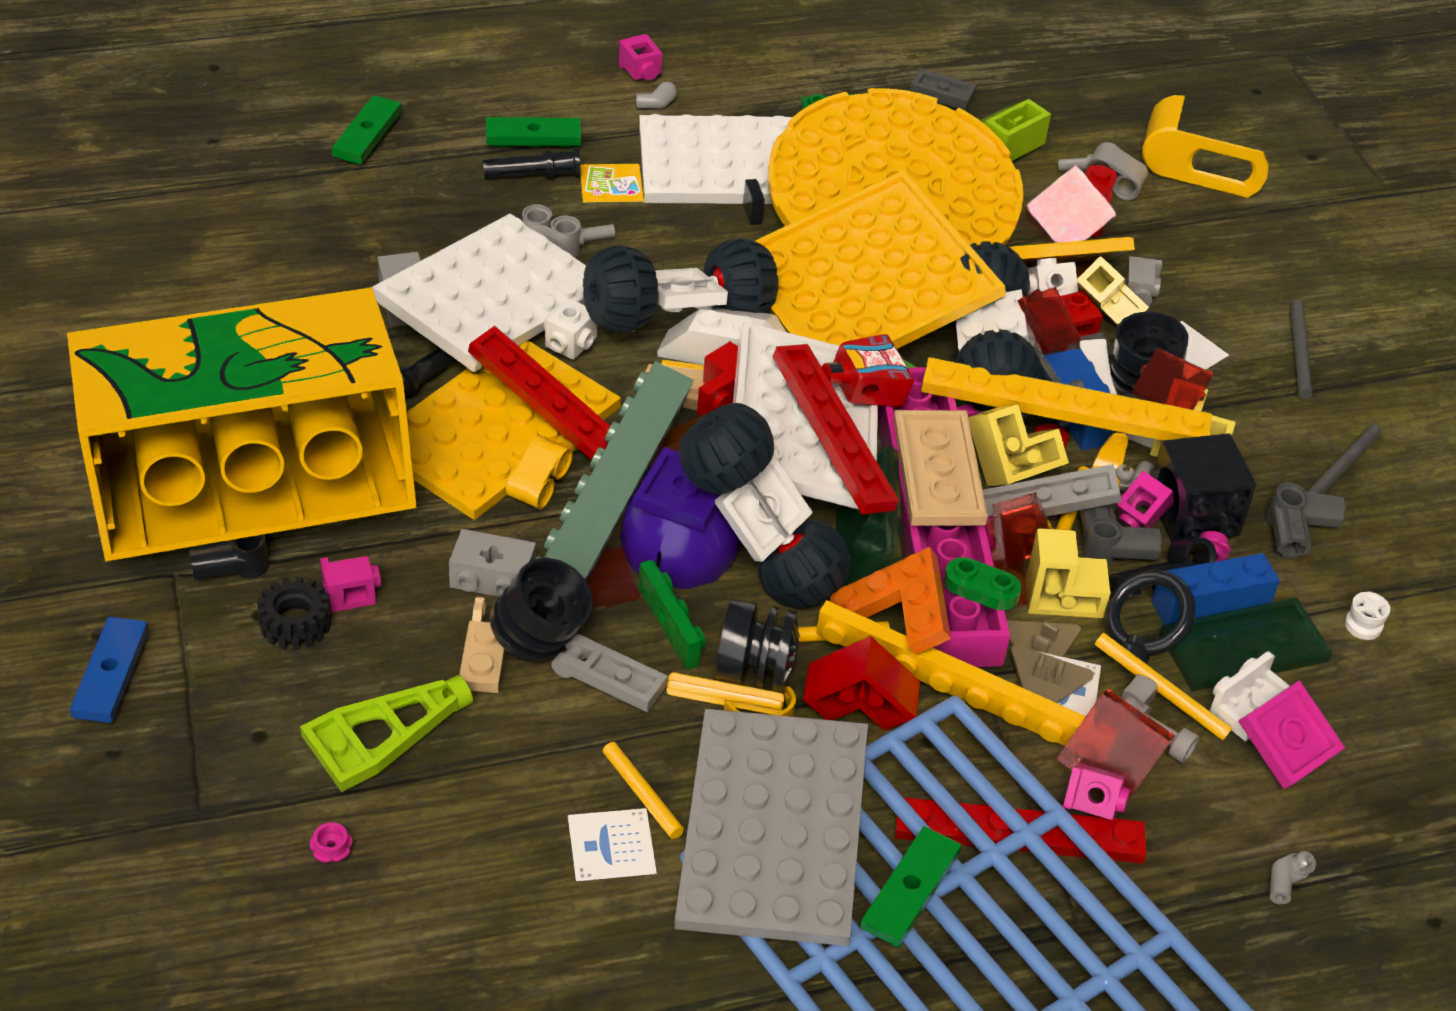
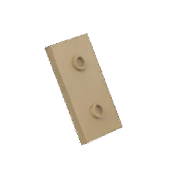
[893,410,988,526]

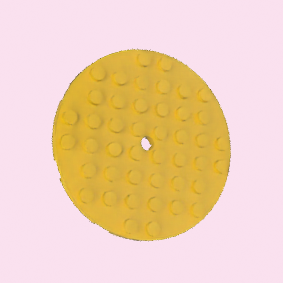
[767,88,1023,245]

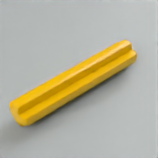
[667,672,784,715]

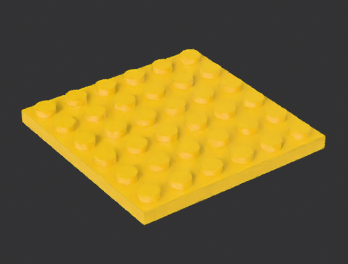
[755,170,1006,349]

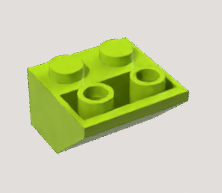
[980,99,1051,161]

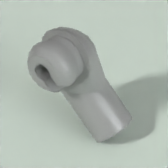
[636,81,677,109]
[1115,461,1154,491]
[1270,851,1316,904]

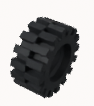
[257,576,331,650]

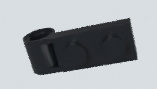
[1108,537,1216,597]

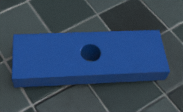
[70,616,149,723]

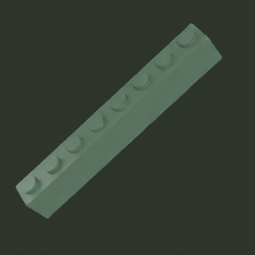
[535,361,694,581]

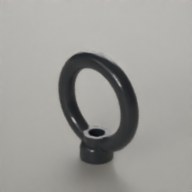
[1105,570,1196,664]

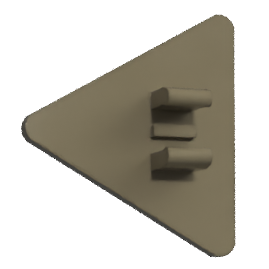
[1007,620,1081,657]
[1010,645,1094,703]

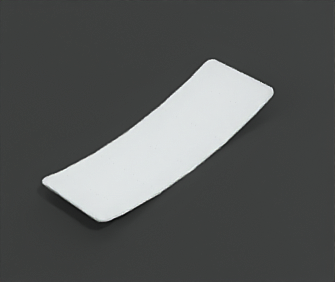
[1080,339,1117,395]

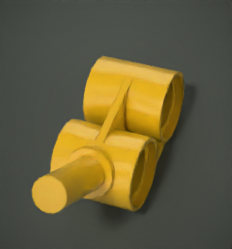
[506,435,578,510]

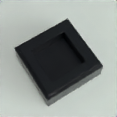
[743,179,765,225]

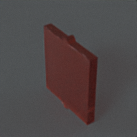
[1017,287,1082,354]
[1132,348,1214,410]
[587,547,640,608]

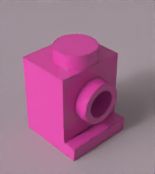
[619,34,663,80]
[1116,471,1174,528]
[320,556,381,612]
[1063,763,1131,820]

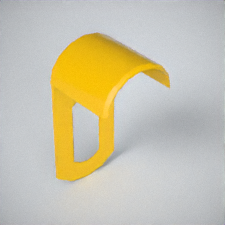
[1142,95,1269,198]

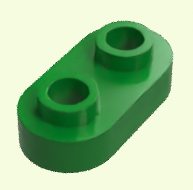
[944,557,1021,610]

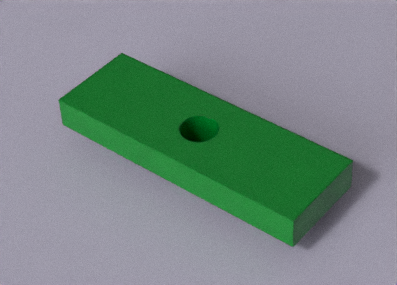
[332,95,402,164]
[486,117,581,148]
[638,560,706,670]
[861,826,962,948]

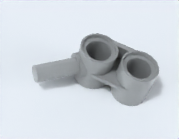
[1058,142,1148,201]
[522,204,615,258]

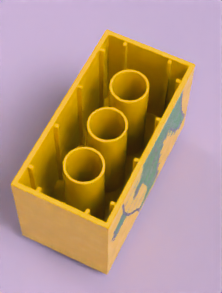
[67,287,417,562]

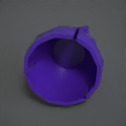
[620,447,740,589]

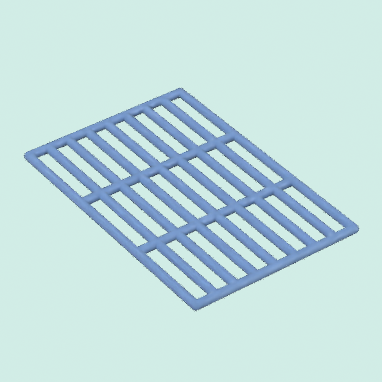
[680,696,1254,1011]

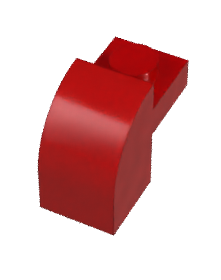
[697,341,738,416]

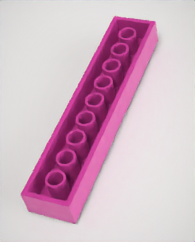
[877,367,1010,667]

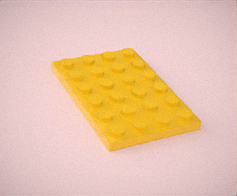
[406,340,621,520]

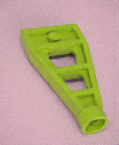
[300,675,473,792]

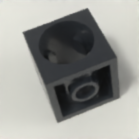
[1152,433,1257,543]

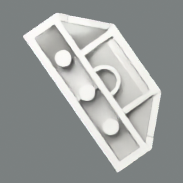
[657,305,786,365]

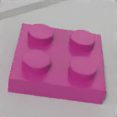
[1238,680,1345,789]

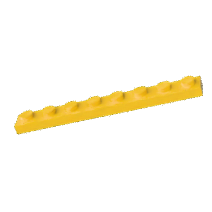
[921,357,1212,440]
[816,600,1118,764]

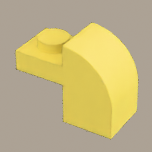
[1076,256,1149,326]

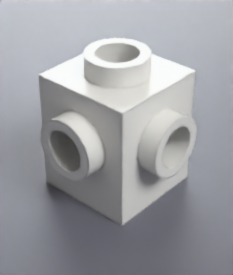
[1027,258,1078,302]
[543,298,597,360]

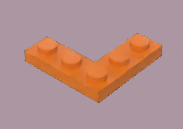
[830,547,951,655]

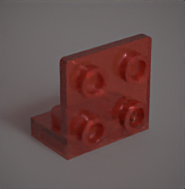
[1025,165,1116,243]
[989,492,1053,606]
[1058,689,1175,801]

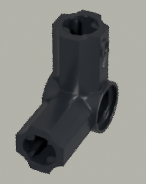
[189,534,269,580]

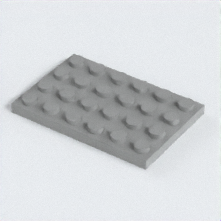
[675,709,868,946]

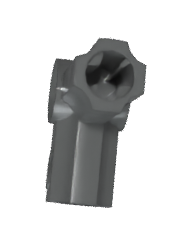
[1265,482,1346,559]
[1079,504,1161,565]

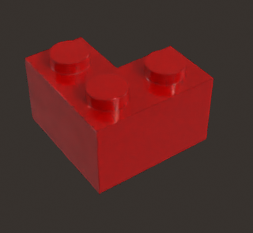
[803,636,920,731]

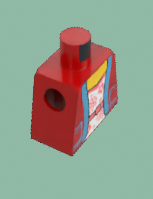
[822,334,915,407]

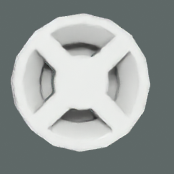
[1345,592,1390,640]

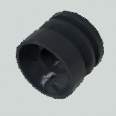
[1110,311,1189,403]
[490,557,593,663]
[715,599,800,693]

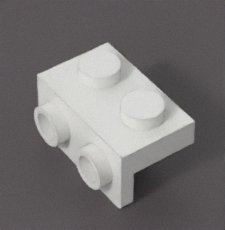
[1210,651,1290,742]

